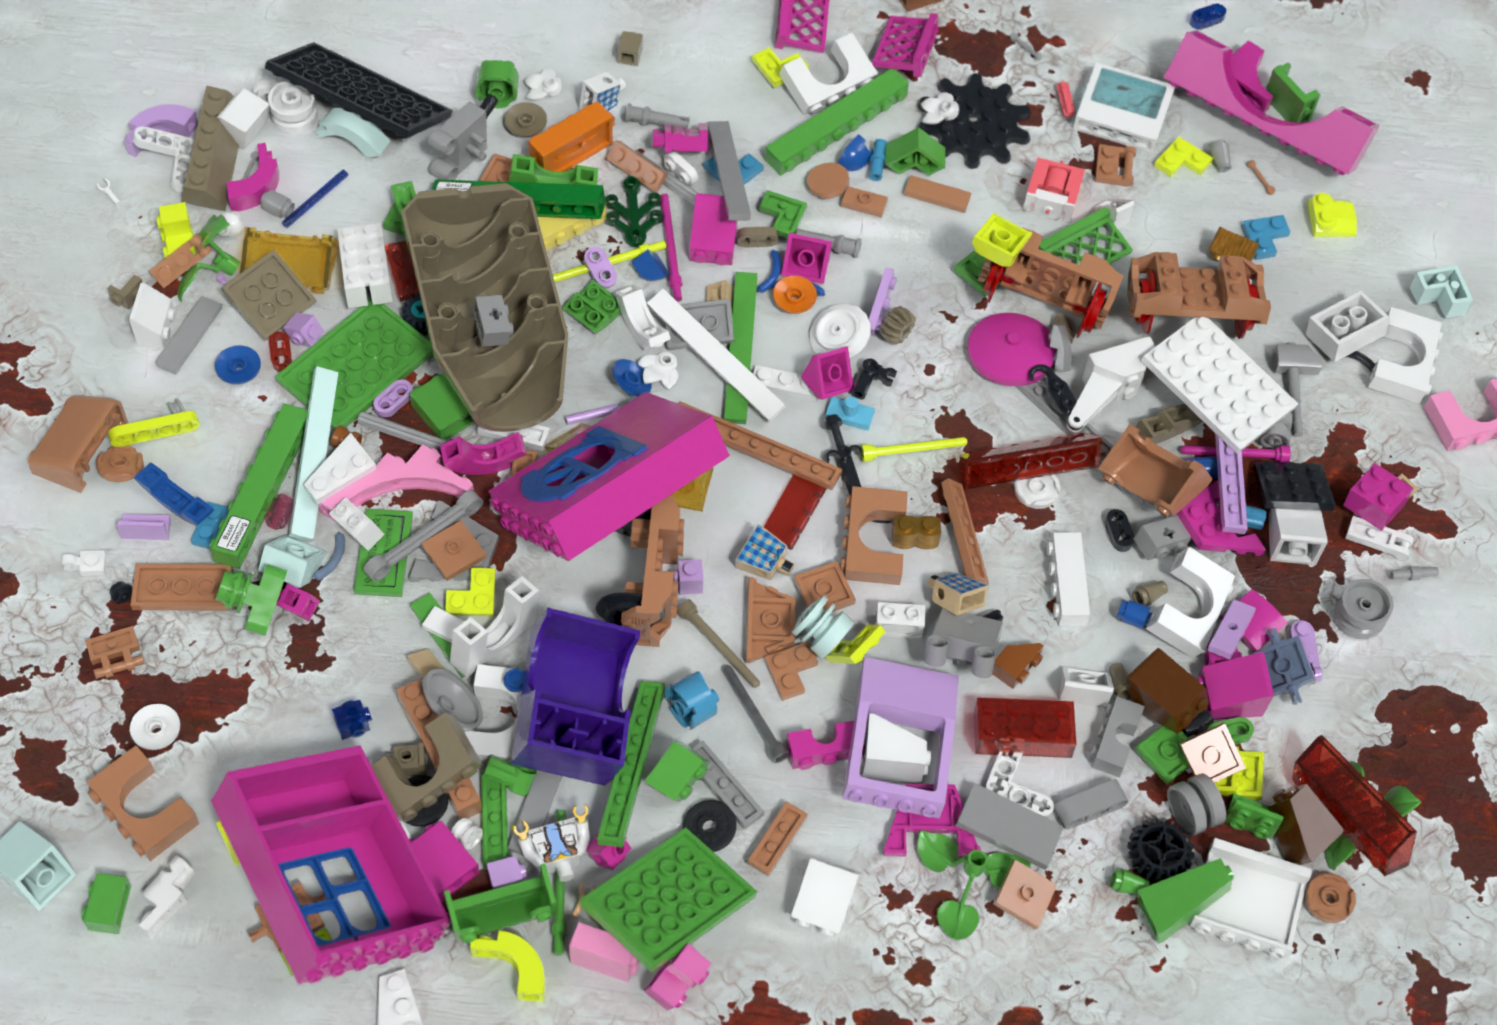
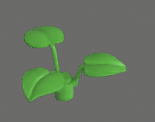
[177,214,240,302]
[1325,761,1421,871]
[917,830,1031,940]

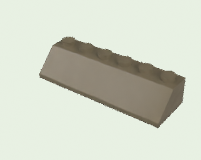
[182,85,239,211]

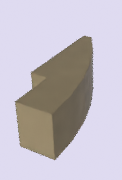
[1136,404,1203,444]

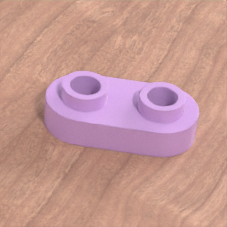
[584,247,617,289]
[373,379,413,417]

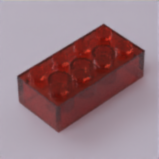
[974,697,1077,758]

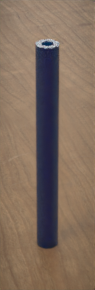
[282,169,348,228]

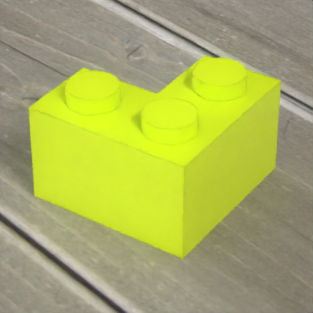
[156,202,198,263]

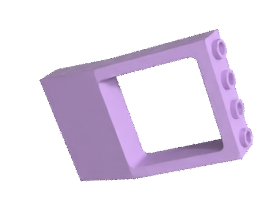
[842,657,959,819]

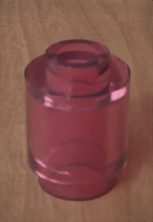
[264,494,294,530]

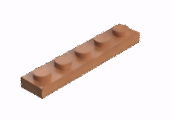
[941,478,989,584]

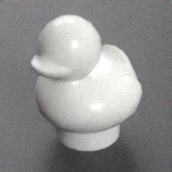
[218,211,244,238]

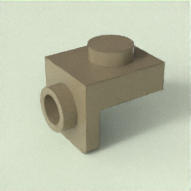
[107,275,143,310]

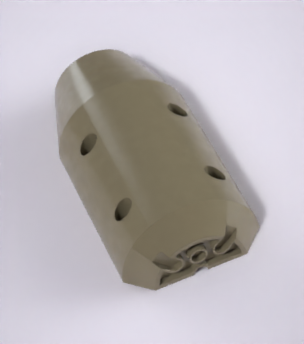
[401,183,568,432]

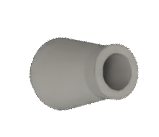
[1209,139,1232,172]

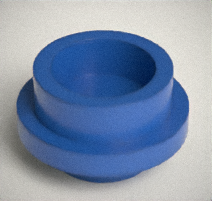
[504,668,524,692]

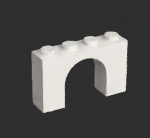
[779,33,878,116]
[1368,307,1443,404]
[1146,547,1235,658]
[450,576,539,677]
[465,664,525,765]

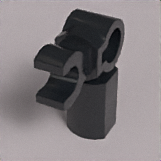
[851,358,897,400]

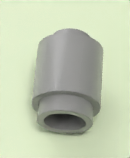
[261,190,295,219]

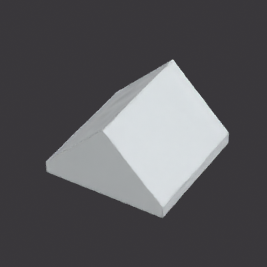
[217,88,269,149]
[1059,666,1114,707]

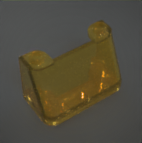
[240,227,339,294]

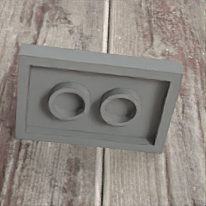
[666,299,735,350]

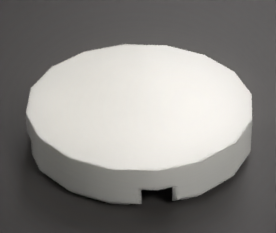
[1014,466,1060,509]

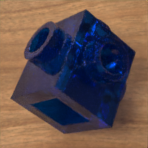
[332,700,372,740]

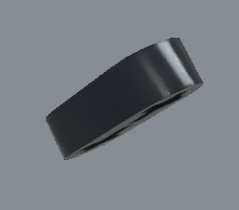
[1105,509,1134,552]

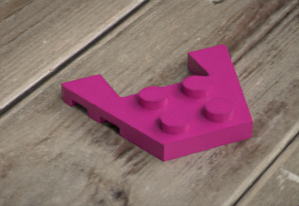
[1177,480,1266,556]
[883,784,981,858]

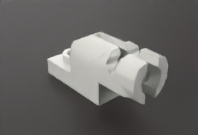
[139,855,195,940]

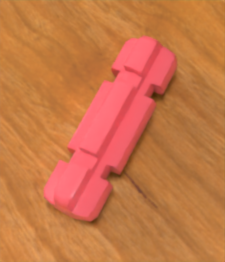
[1056,81,1076,118]

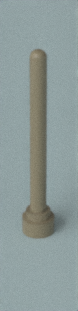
[677,599,760,688]

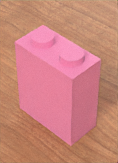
[569,922,640,983]

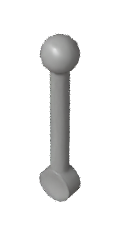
[1010,33,1042,61]
[241,151,259,180]

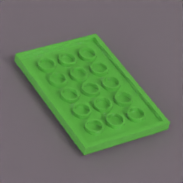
[275,298,434,431]
[579,828,757,973]

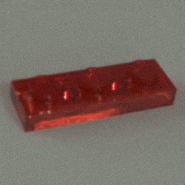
[384,240,420,302]

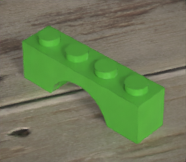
[508,154,598,185]

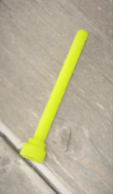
[860,437,968,463]

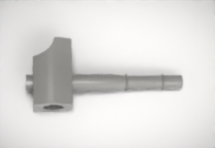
[1273,342,1323,437]

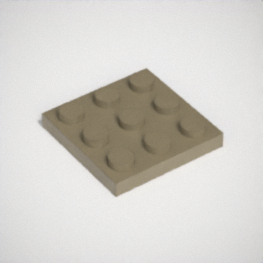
[221,250,317,341]

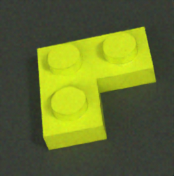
[752,47,809,88]
[1154,137,1213,177]
[445,568,496,617]
[825,624,885,664]

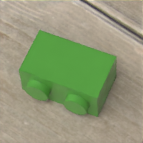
[81,873,132,934]

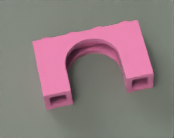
[1424,378,1497,451]

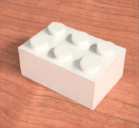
[1306,291,1390,362]

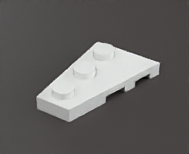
[378,969,423,1025]

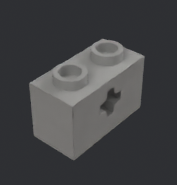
[472,295,513,347]
[1133,515,1191,561]

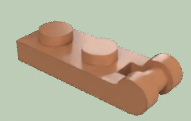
[149,233,212,288]

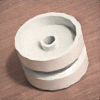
[268,80,318,135]

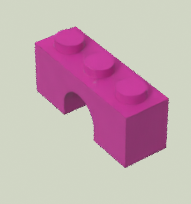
[786,720,866,770]

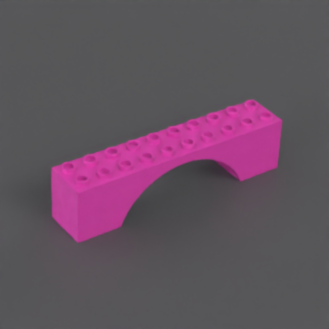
[1164,30,1380,175]

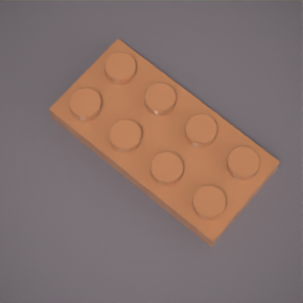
[130,564,233,611]

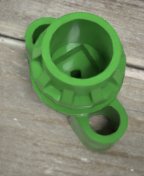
[216,564,287,636]

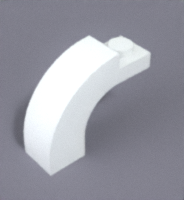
[614,284,671,350]

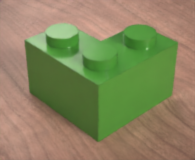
[886,127,945,176]

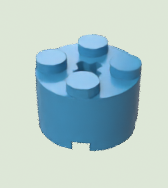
[665,671,719,730]

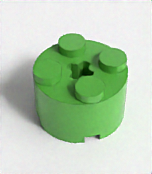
[475,60,519,109]

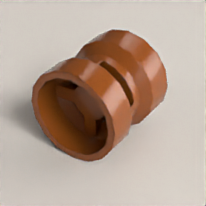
[331,425,362,448]

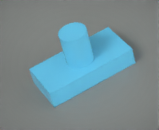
[825,397,875,431]

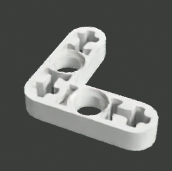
[132,126,194,193]
[985,736,1054,818]

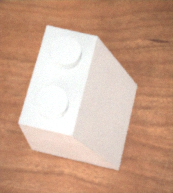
[1269,509,1327,565]
[862,713,931,784]
[791,857,861,936]

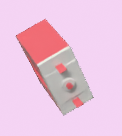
[1023,157,1085,222]

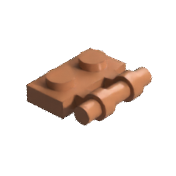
[85,626,144,679]

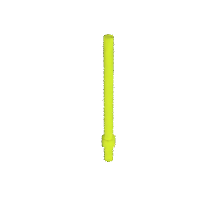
[553,240,666,282]

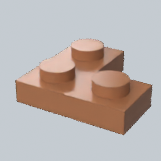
[764,642,818,701]

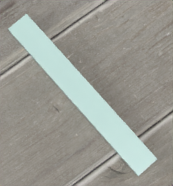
[289,366,338,542]

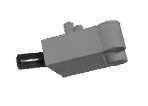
[428,94,498,180]
[924,608,1003,678]

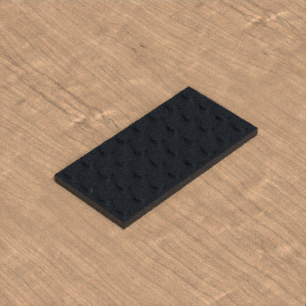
[265,42,453,139]

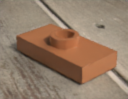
[841,186,888,218]

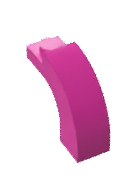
[227,143,280,212]
[440,432,527,475]

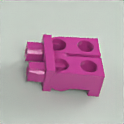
[653,123,708,152]

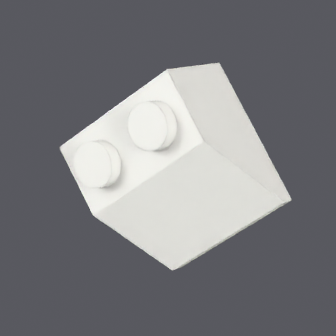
[129,283,177,348]

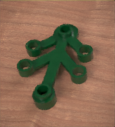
[605,176,662,248]

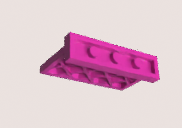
[774,0,829,53]
[873,13,938,77]

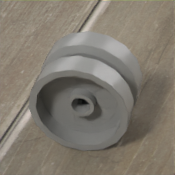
[1334,579,1394,639]
[1167,773,1226,836]

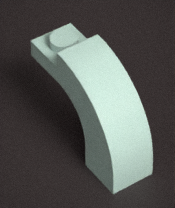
[315,108,390,158]

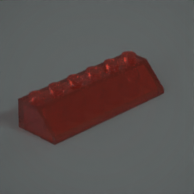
[959,432,1102,490]
[1292,735,1417,876]

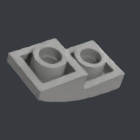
[1049,324,1072,372]

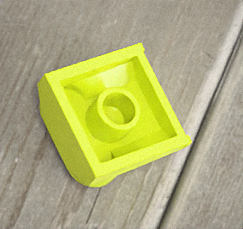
[1307,193,1357,237]
[972,213,1032,267]

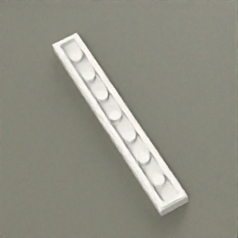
[647,289,786,423]

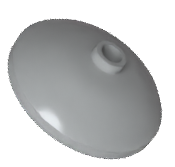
[423,669,483,731]

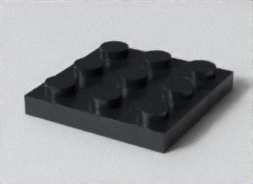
[1253,461,1335,511]

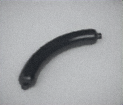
[1345,351,1375,373]

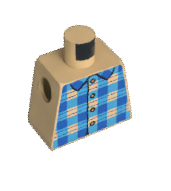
[735,524,795,580]
[928,573,989,616]

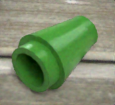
[1110,868,1149,894]

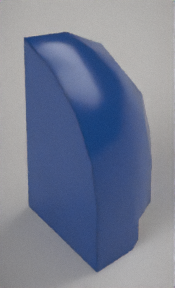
[838,134,873,171]
[631,249,668,281]

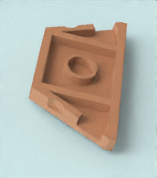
[746,577,796,663]

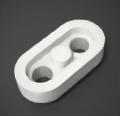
[664,151,699,186]

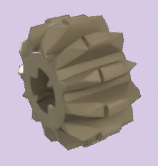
[880,306,916,345]

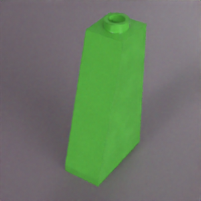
[1137,858,1234,944]

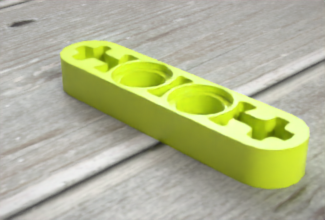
[108,411,200,447]

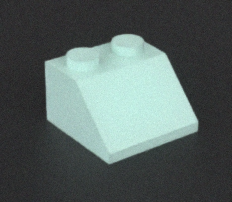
[258,535,327,588]

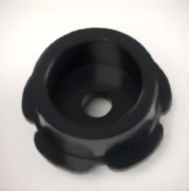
[109,581,133,604]

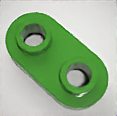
[1208,717,1254,745]

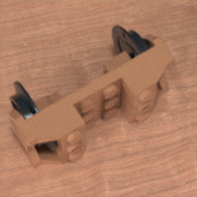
[596,494,685,647]

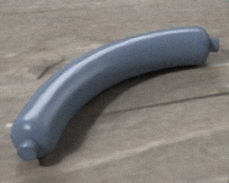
[312,532,345,581]

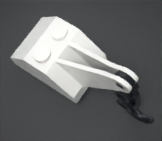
[1029,336,1156,432]

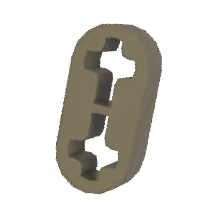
[737,227,778,247]

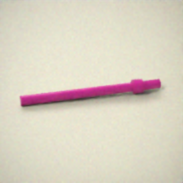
[661,193,682,302]

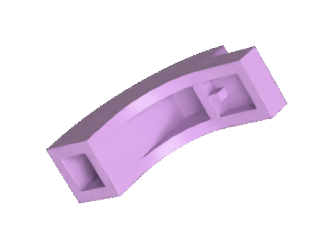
[125,104,198,157]

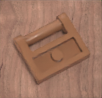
[1095,144,1136,187]

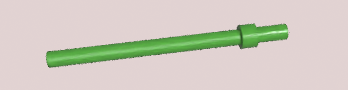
[551,810,567,956]

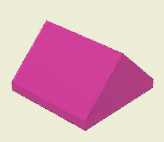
[781,232,832,284]
[801,346,854,400]

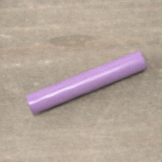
[565,404,618,425]

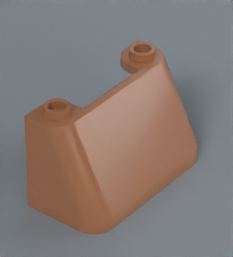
[28,395,128,493]
[1098,424,1212,517]

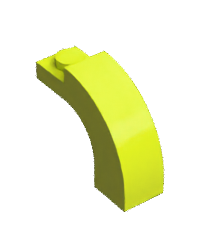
[470,930,546,1002]

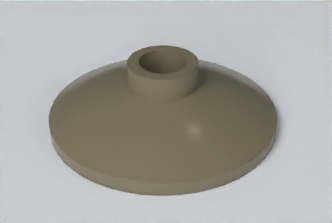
[505,102,547,137]

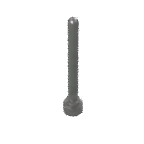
[723,665,790,763]

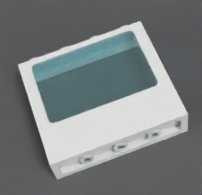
[1073,62,1175,153]

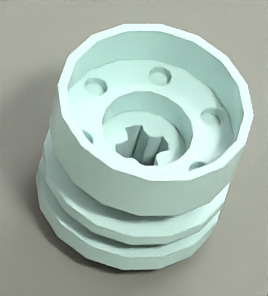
[791,595,854,659]

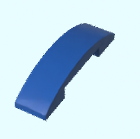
[134,463,214,526]

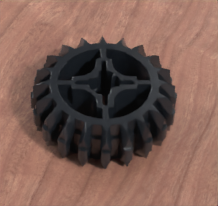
[1127,817,1195,883]

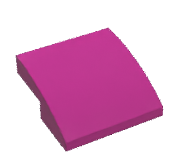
[1219,589,1288,652]

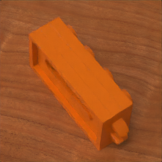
[528,101,615,172]

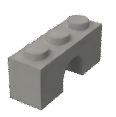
[1090,696,1144,778]

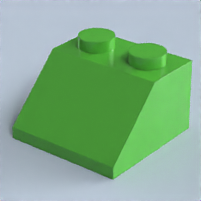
[645,741,710,802]

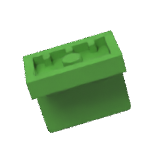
[1225,793,1283,840]

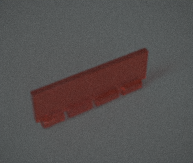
[764,475,827,550]

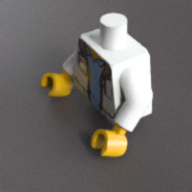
[511,803,590,882]

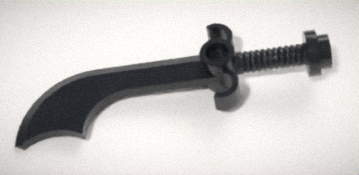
[824,414,892,523]

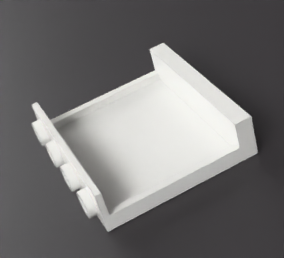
[1189,838,1312,959]

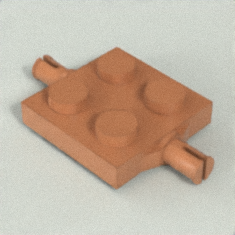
[247,882,326,952]

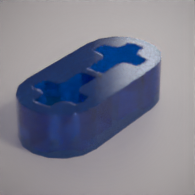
[1190,3,1227,30]

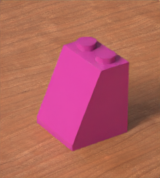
[689,193,738,265]
[1196,652,1274,720]

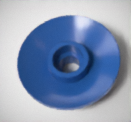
[215,345,261,384]
[612,359,652,397]

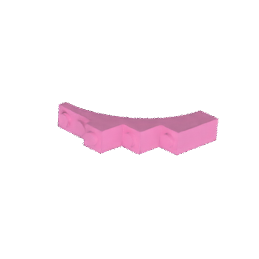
[318,444,474,522]

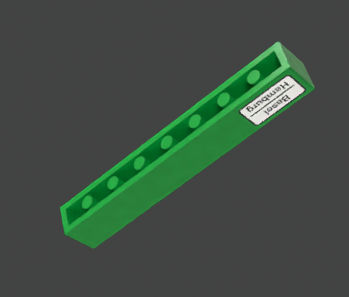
[432,179,606,219]

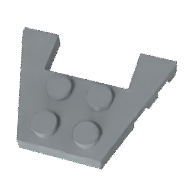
[410,501,499,582]

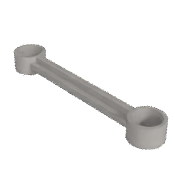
[364,490,483,582]

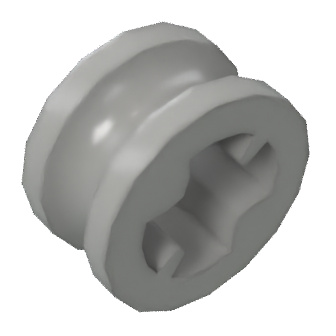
[167,398,185,414]

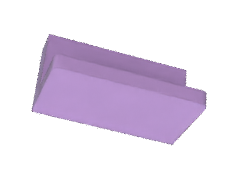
[116,514,171,540]

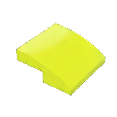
[1215,747,1265,800]

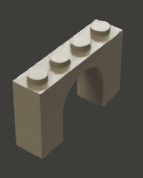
[371,712,483,822]

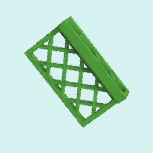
[1038,206,1133,265]

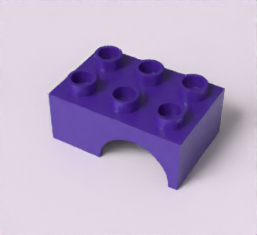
[511,608,641,786]

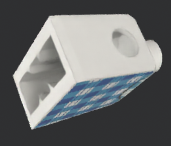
[579,72,626,111]

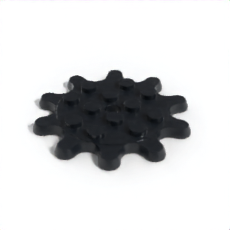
[917,73,1031,169]

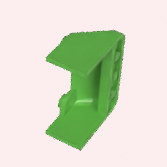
[444,863,556,943]

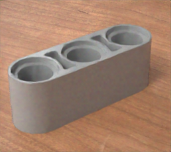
[1054,779,1129,829]

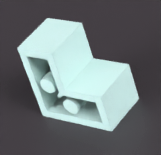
[1410,265,1473,319]

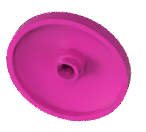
[967,313,1057,386]

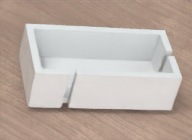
[337,223,393,308]

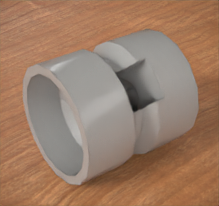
[1260,412,1293,449]

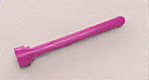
[1180,445,1291,463]

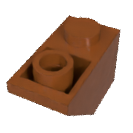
[992,643,1044,689]

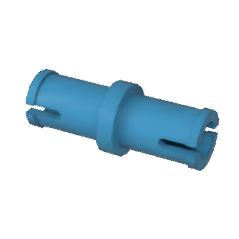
[869,139,888,181]

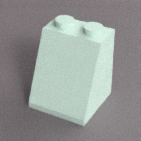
[0,821,77,911]

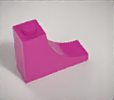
[1232,40,1273,113]

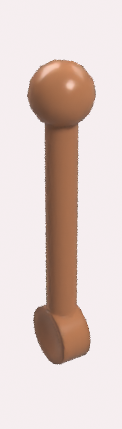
[1248,160,1275,195]

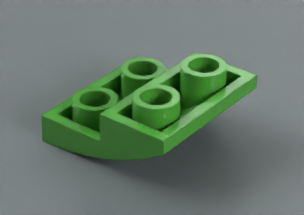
[563,280,621,334]

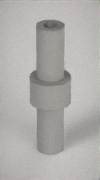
[1390,566,1439,581]

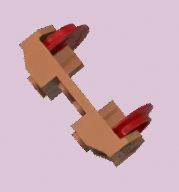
[978,228,1124,338]
[1127,252,1271,339]

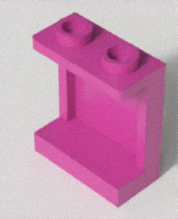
[410,821,479,902]

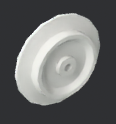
[810,304,871,359]

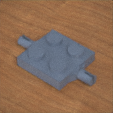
[1254,628,1316,705]

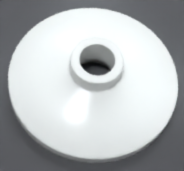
[130,704,180,750]

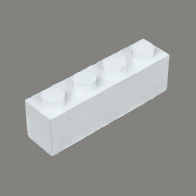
[1047,532,1090,626]

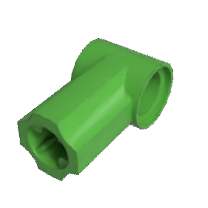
[483,755,537,796]

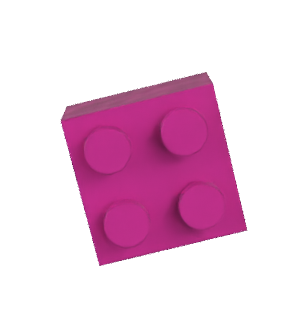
[1343,463,1414,531]

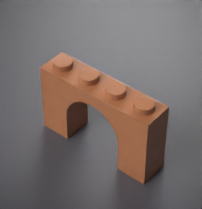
[841,486,908,585]
[86,746,200,861]

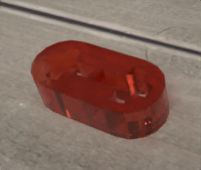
[269,331,293,372]

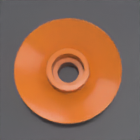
[773,276,817,314]

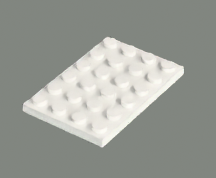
[1141,317,1298,454]

